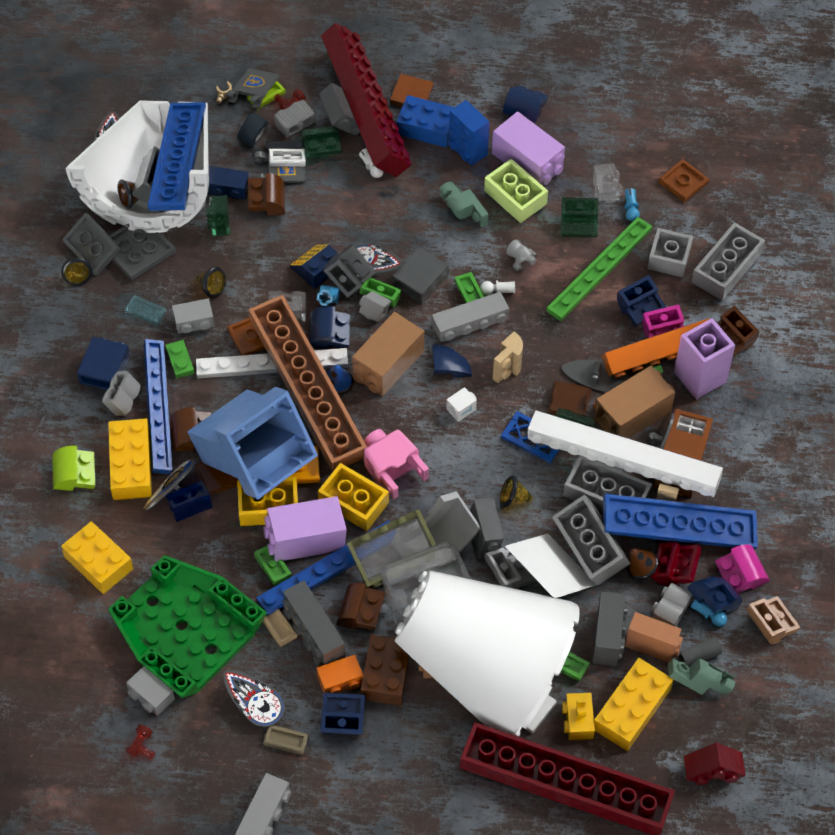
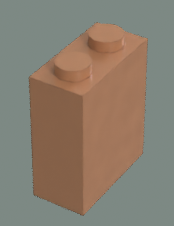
[625,612,683,663]

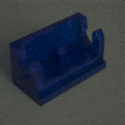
[166,481,212,522]

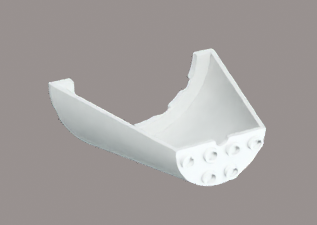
[66,101,209,233]
[394,570,579,737]

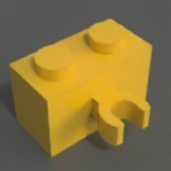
[562,693,595,740]

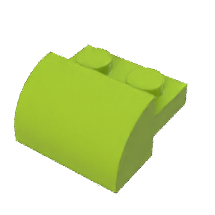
[52,446,95,491]

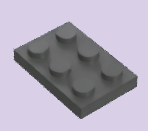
[62,213,121,276]

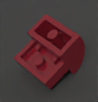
[651,542,702,587]

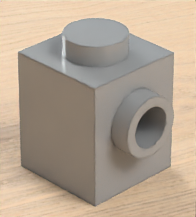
[359,291,391,322]

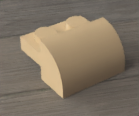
[493,332,523,383]

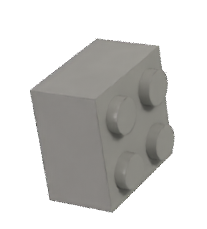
[647,228,693,278]

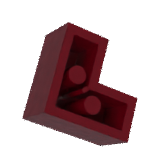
[683,742,746,785]

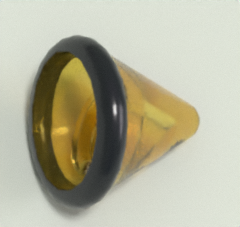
[61,257,92,286]
[196,267,226,298]
[500,475,533,508]

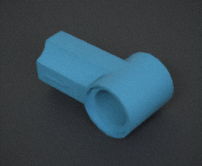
[316,284,340,306]

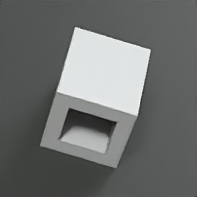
[446,387,477,422]

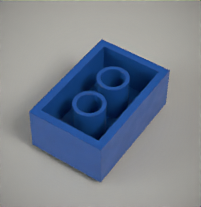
[396,95,454,148]
[448,100,489,166]

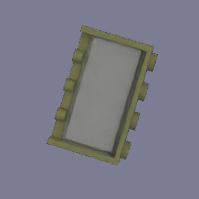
[345,509,439,589]

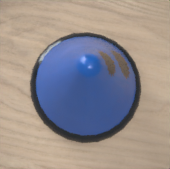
[326,365,354,395]

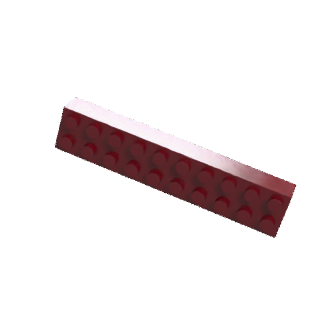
[321,23,412,178]
[460,722,675,835]

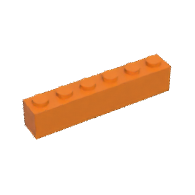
[601,318,710,378]

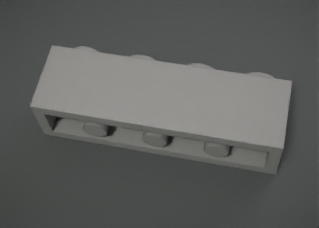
[431,292,509,342]
[235,773,291,835]

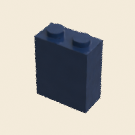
[77,336,130,390]

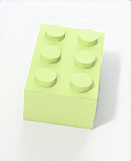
[484,159,548,223]

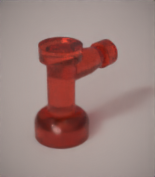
[274,89,306,110]
[126,724,156,760]

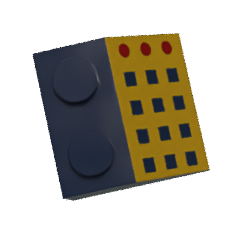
[290,245,337,289]

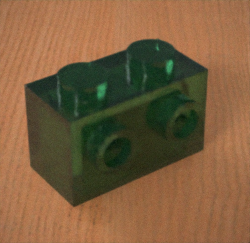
[206,195,230,236]

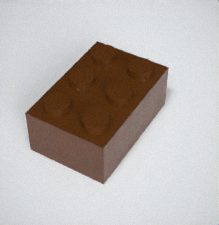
[361,634,410,706]

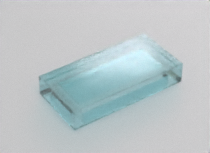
[125,295,167,326]

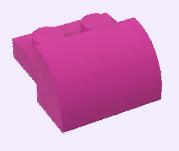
[642,304,685,338]
[715,545,770,594]

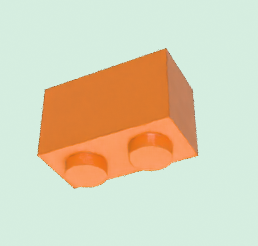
[316,655,363,694]

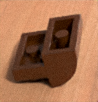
[248,173,285,215]
[717,305,759,358]
[170,407,211,452]
[336,583,385,631]

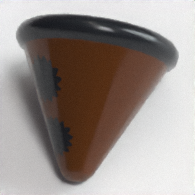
[117,179,139,209]
[627,549,659,580]

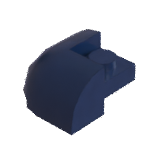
[687,576,742,614]

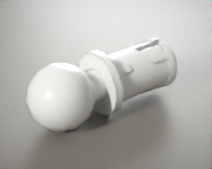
[359,148,384,178]
[480,280,515,296]

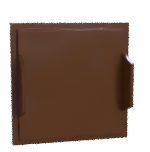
[547,381,592,420]
[194,462,238,497]

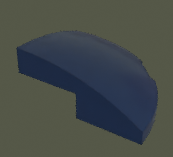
[432,345,472,377]

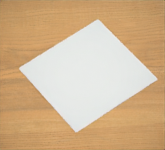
[505,534,596,598]

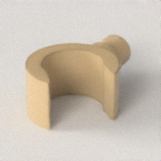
[216,81,232,104]

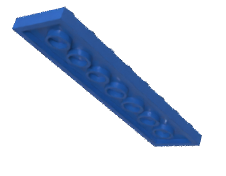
[148,102,206,211]
[603,494,758,550]

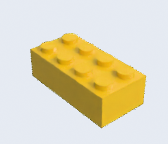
[108,418,152,500]
[594,658,674,752]

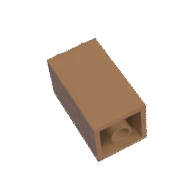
[352,311,424,397]
[594,366,675,439]

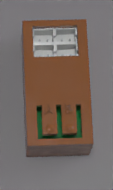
[654,409,713,498]

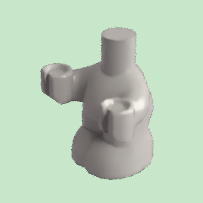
[507,239,537,271]

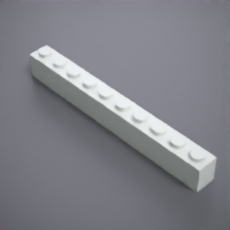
[528,411,723,497]

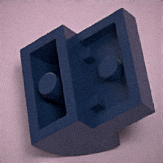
[503,85,548,123]
[617,275,666,327]
[309,306,350,349]
[320,693,365,735]

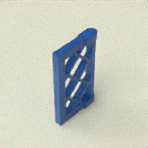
[501,411,560,464]

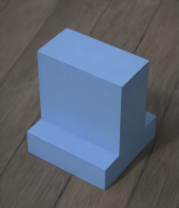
[187,387,318,499]

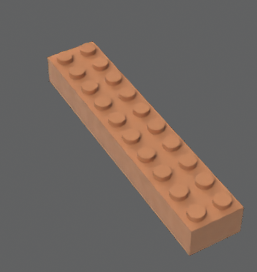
[249,295,367,473]

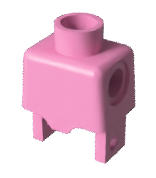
[364,429,429,500]

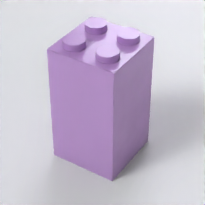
[492,111,565,186]
[674,318,735,400]
[263,496,347,562]

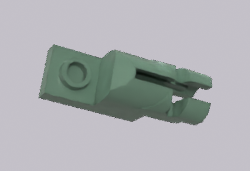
[439,182,488,227]
[668,658,735,695]

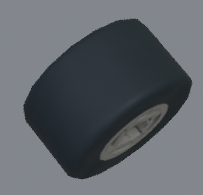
[237,112,268,147]

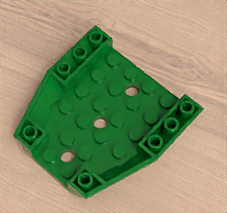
[108,555,267,698]

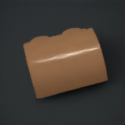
[746,596,800,644]

